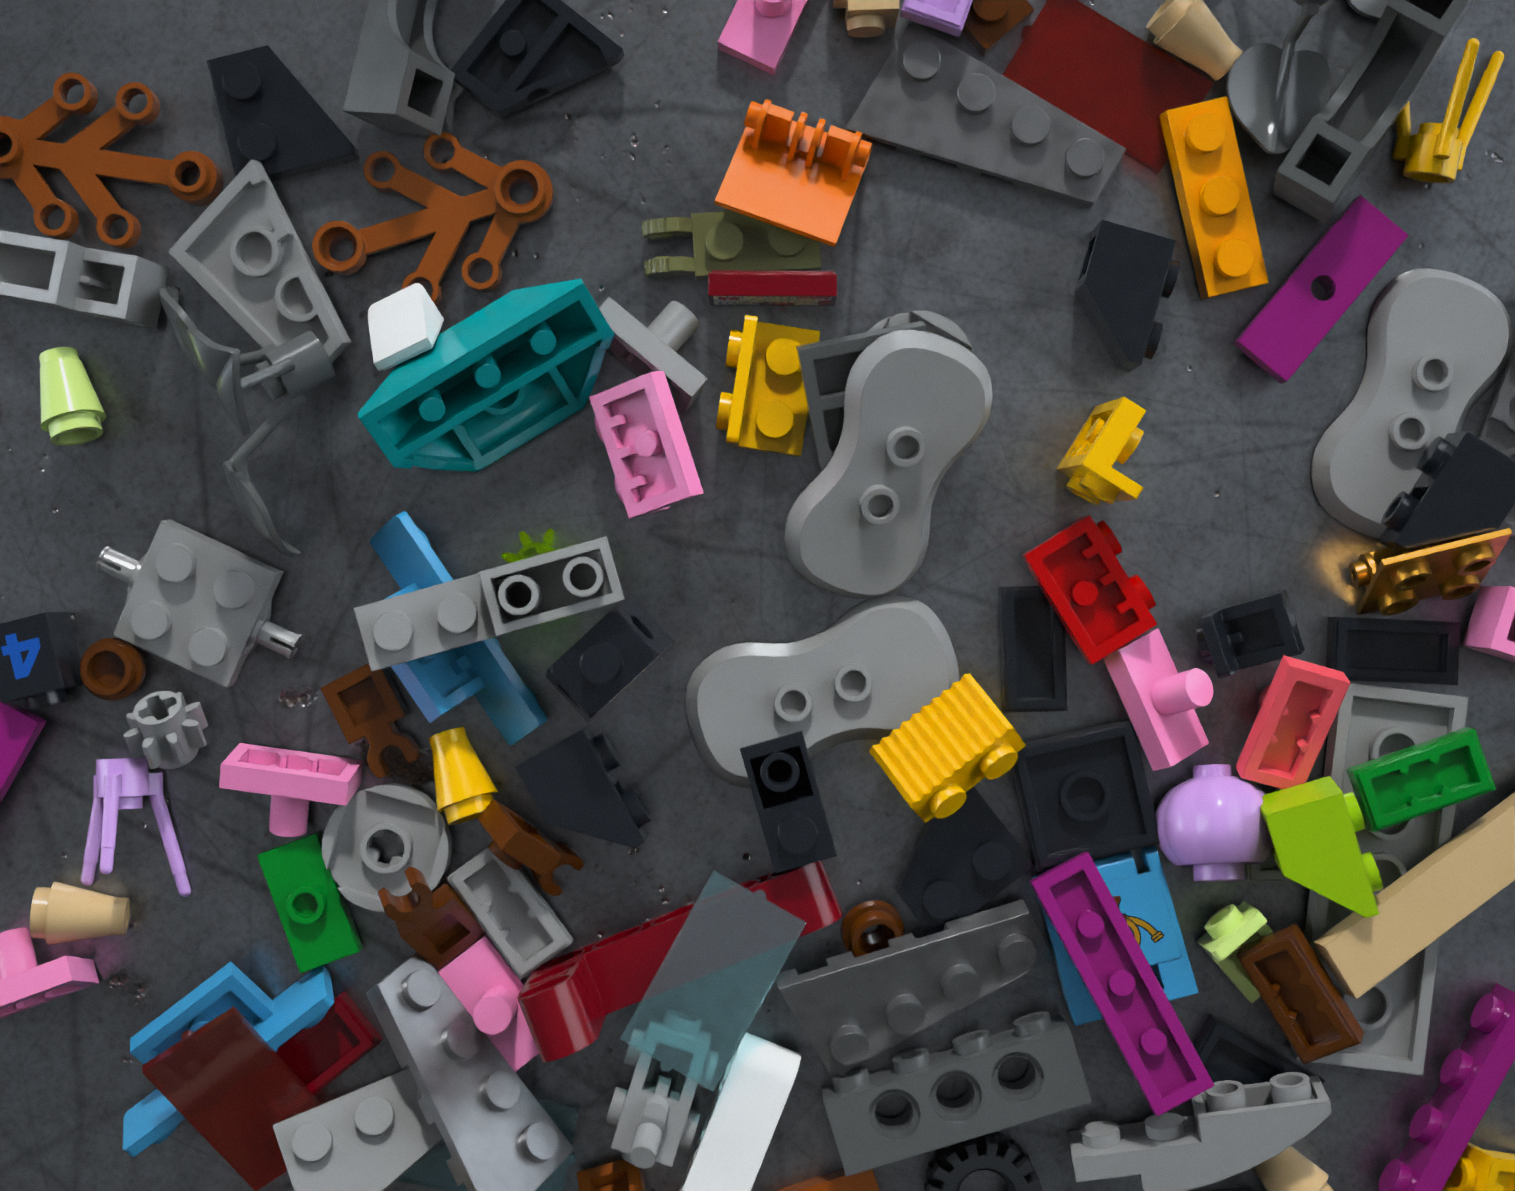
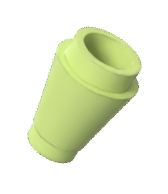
[39,347,106,446]

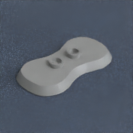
[1311,268,1513,539]
[784,330,993,599]
[685,595,960,788]

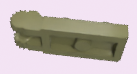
[641,211,821,280]

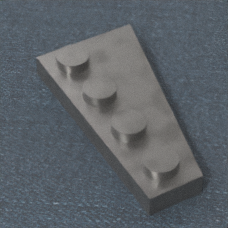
[774,899,1054,1076]
[366,952,575,1191]

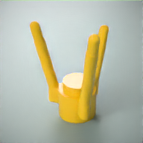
[1392,38,1505,184]

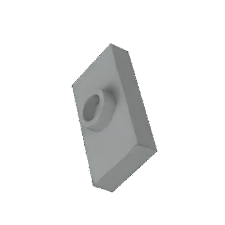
[446,847,574,980]

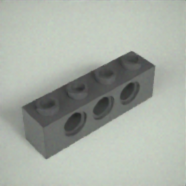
[822,1011,1092,1177]

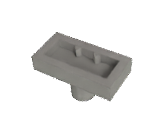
[599,297,708,416]

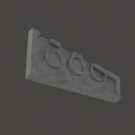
[845,20,1126,208]

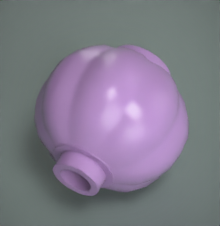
[1155,764,1273,882]

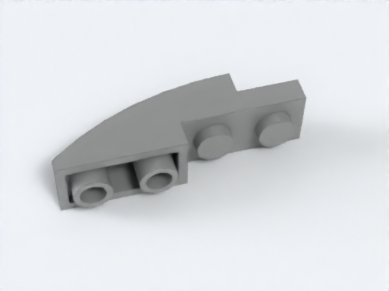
[354,536,625,672]
[1068,1072,1332,1191]

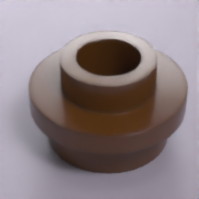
[840,900,904,957]

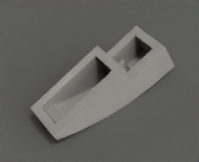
[0,230,169,329]

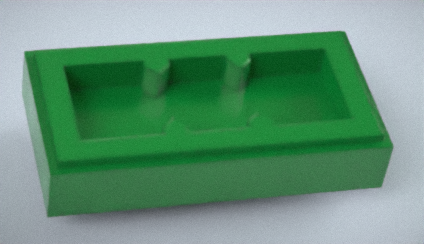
[1346,727,1496,832]
[257,831,364,973]

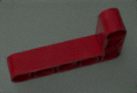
[517,860,843,1062]

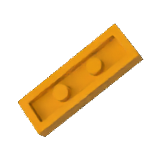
[1159,96,1269,300]

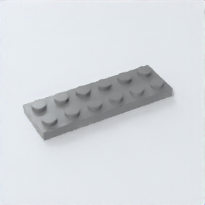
[1290,683,1469,1076]

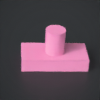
[718,0,810,75]
[1103,628,1213,771]
[219,743,363,837]
[0,927,99,1020]
[438,934,539,1072]

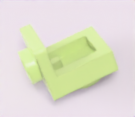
[1196,901,1273,1004]

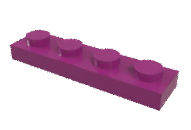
[1029,851,1215,1117]
[1378,983,1515,1191]

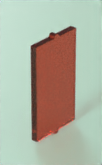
[1003,0,1213,174]
[142,1006,322,1191]

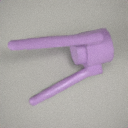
[81,757,191,897]

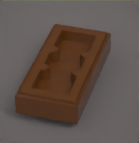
[1236,923,1364,1065]

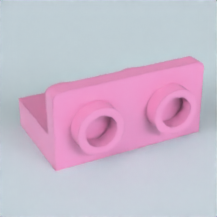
[589,371,704,519]

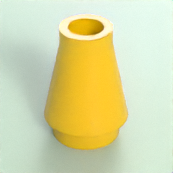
[428,727,498,825]

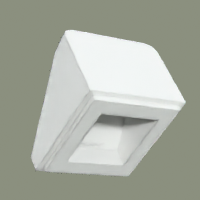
[368,283,444,371]

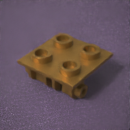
[1349,528,1513,616]

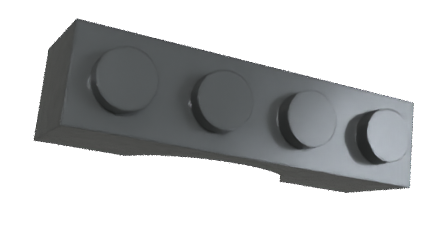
[343,0,455,136]
[1272,0,1473,224]

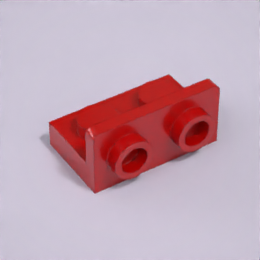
[1021,515,1157,665]

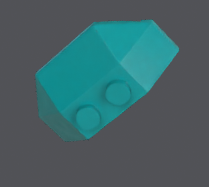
[357,278,615,472]

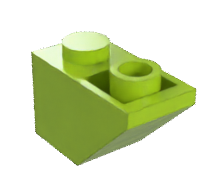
[1260,776,1383,918]

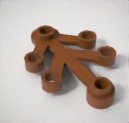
[0,72,224,249]
[312,132,554,307]

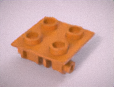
[714,99,873,247]

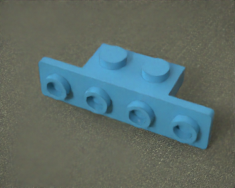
[370,511,547,745]
[123,961,334,1157]

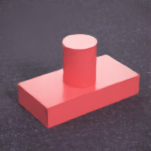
[1235,655,1351,789]

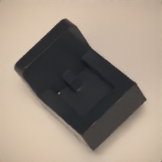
[1197,590,1305,679]

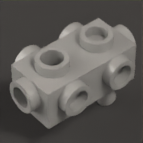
[604,1009,719,1169]

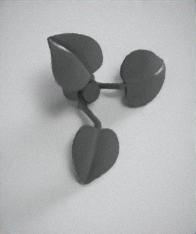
[1226,0,1390,155]
[159,286,335,557]

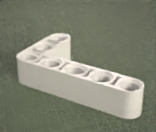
[677,1031,802,1191]

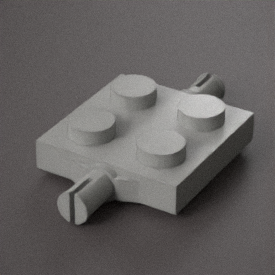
[95,519,303,688]

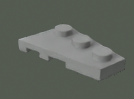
[168,159,352,363]
[272,1068,445,1191]

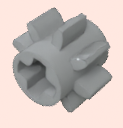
[124,691,209,769]

